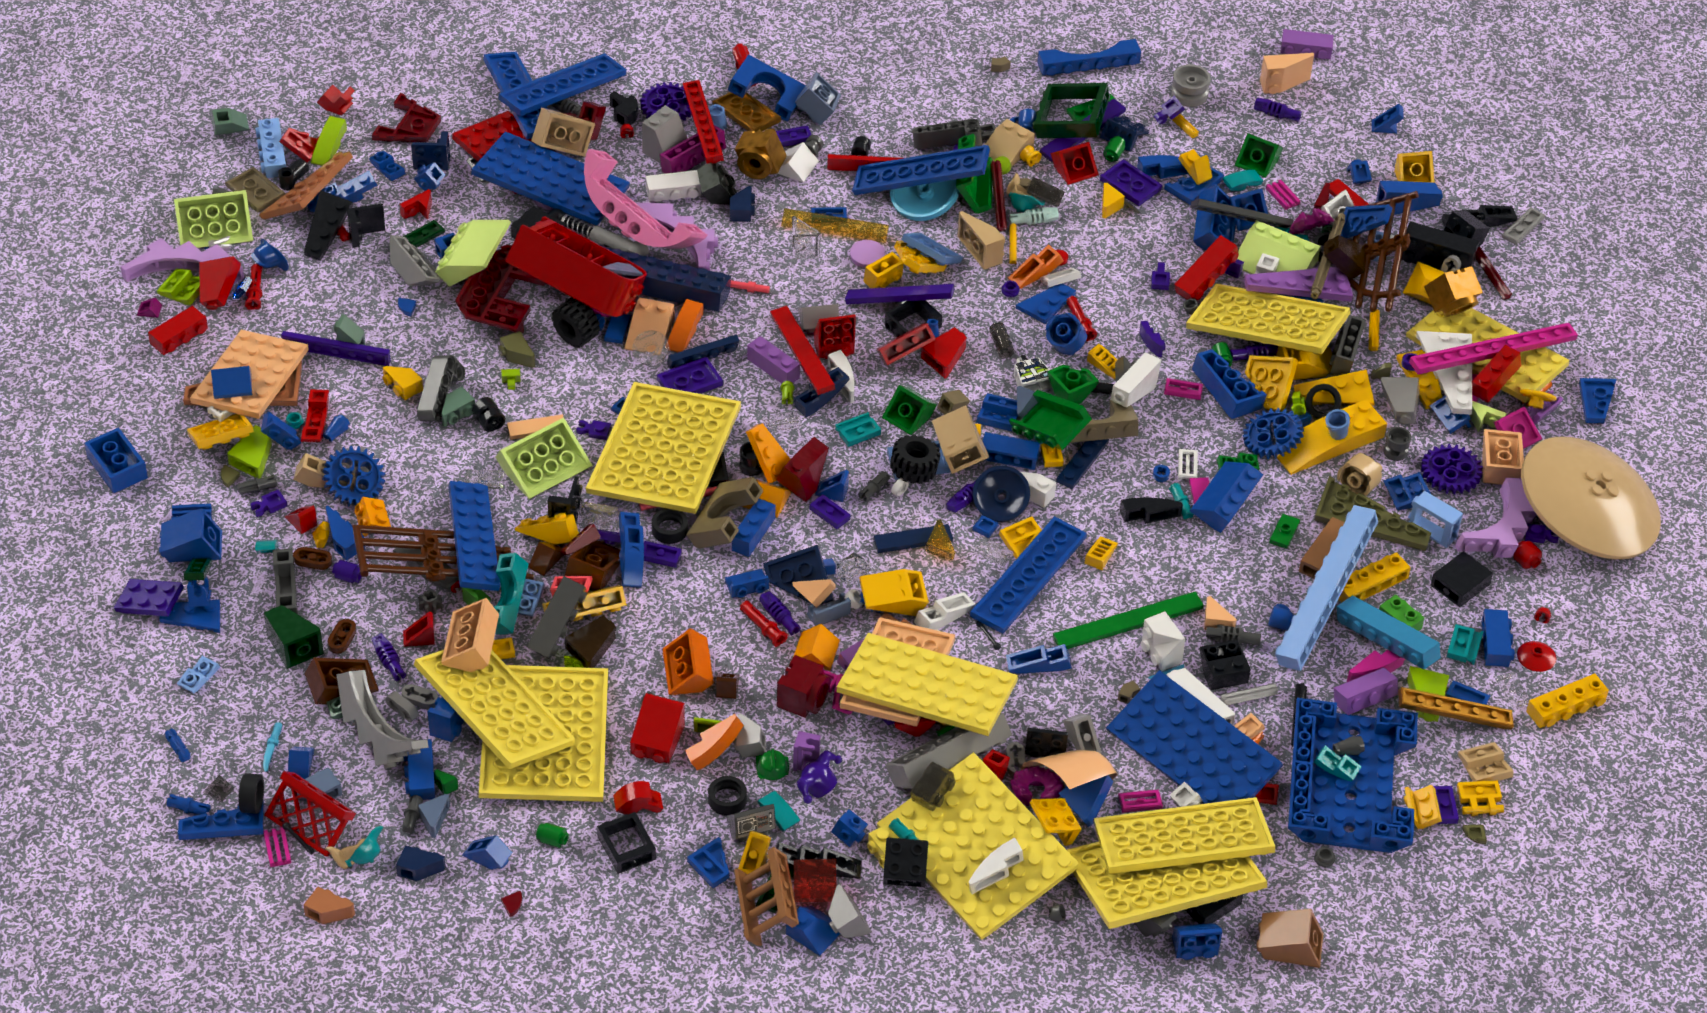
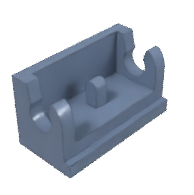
[807,592,851,626]

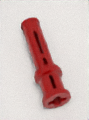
[245,264,263,310]
[1066,296,1097,341]
[740,600,788,647]

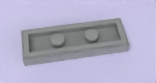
[1502,207,1545,245]

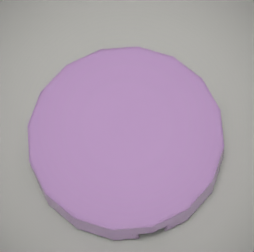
[850,240,885,268]

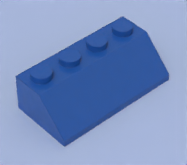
[1193,184,1236,250]
[1190,461,1264,533]

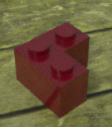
[563,101,606,140]

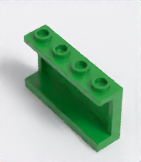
[956,134,993,214]
[1009,390,1092,450]

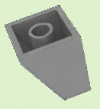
[642,105,688,164]

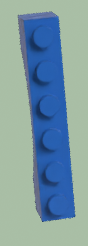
[1037,39,1141,76]

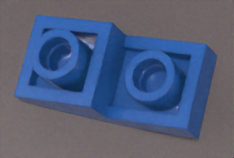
[369,151,406,181]

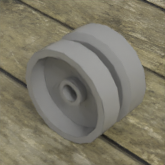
[1171,64,1211,107]

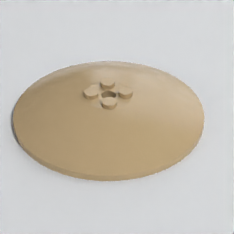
[1521,437,1661,559]

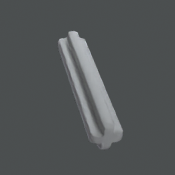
[1220,683,1278,705]

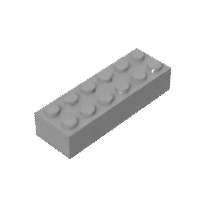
[885,713,1012,790]

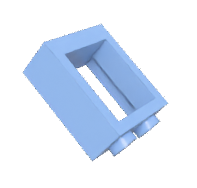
[1408,491,1463,548]

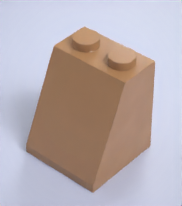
[1256,908,1324,968]

